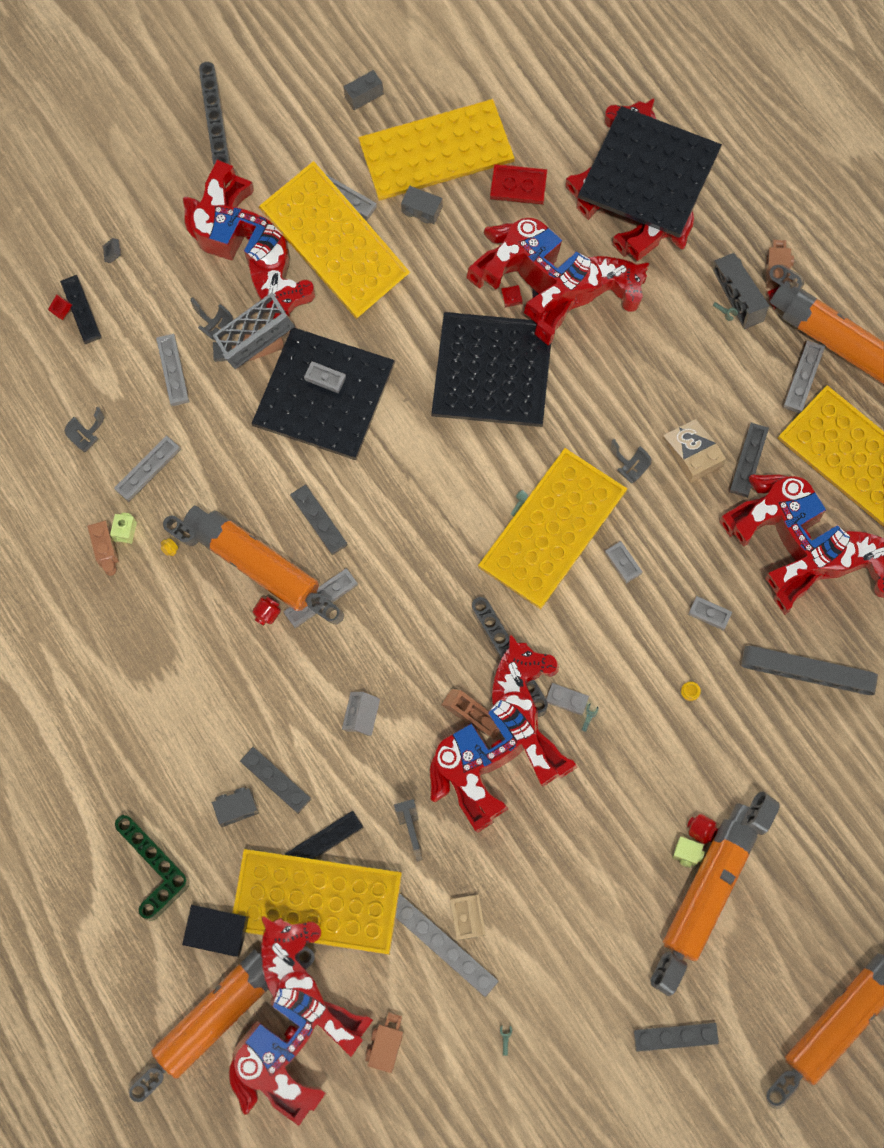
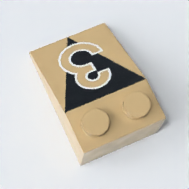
[663,419,726,483]

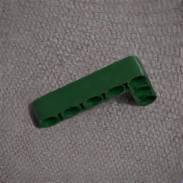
[115,815,190,921]

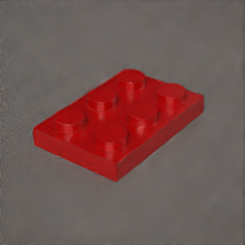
[490,164,548,205]

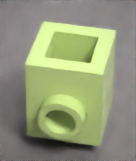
[110,513,137,544]
[672,836,705,868]

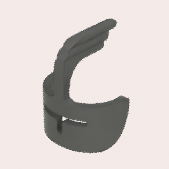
[191,297,233,340]
[64,407,104,452]
[610,439,652,483]

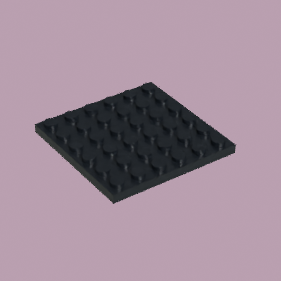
[578,106,722,238]
[431,312,551,427]
[251,327,395,460]

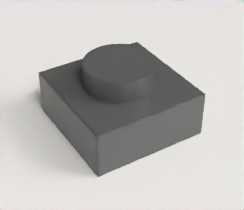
[103,238,121,263]
[213,342,232,362]

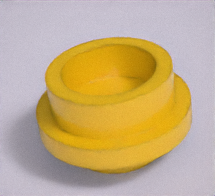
[161,538,178,556]
[681,681,701,701]

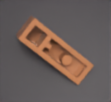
[442,689,500,740]

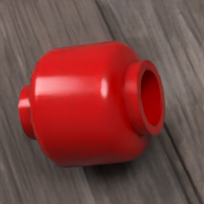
[252,596,281,626]
[687,814,719,844]

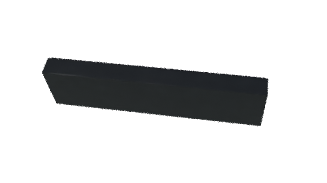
[60,275,102,345]
[285,811,364,859]

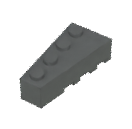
[712,253,769,330]

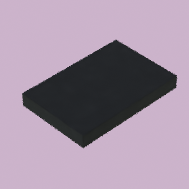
[182,905,249,958]

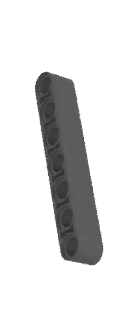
[199,62,231,165]
[472,597,548,717]
[741,646,878,695]

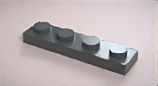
[730,422,769,498]
[290,484,348,555]
[240,747,312,814]
[633,1023,719,1052]

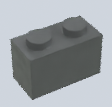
[343,70,384,110]
[401,186,443,224]
[212,787,259,827]

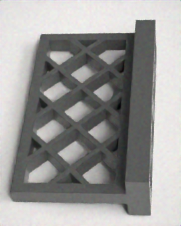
[213,292,295,369]
[394,799,422,862]

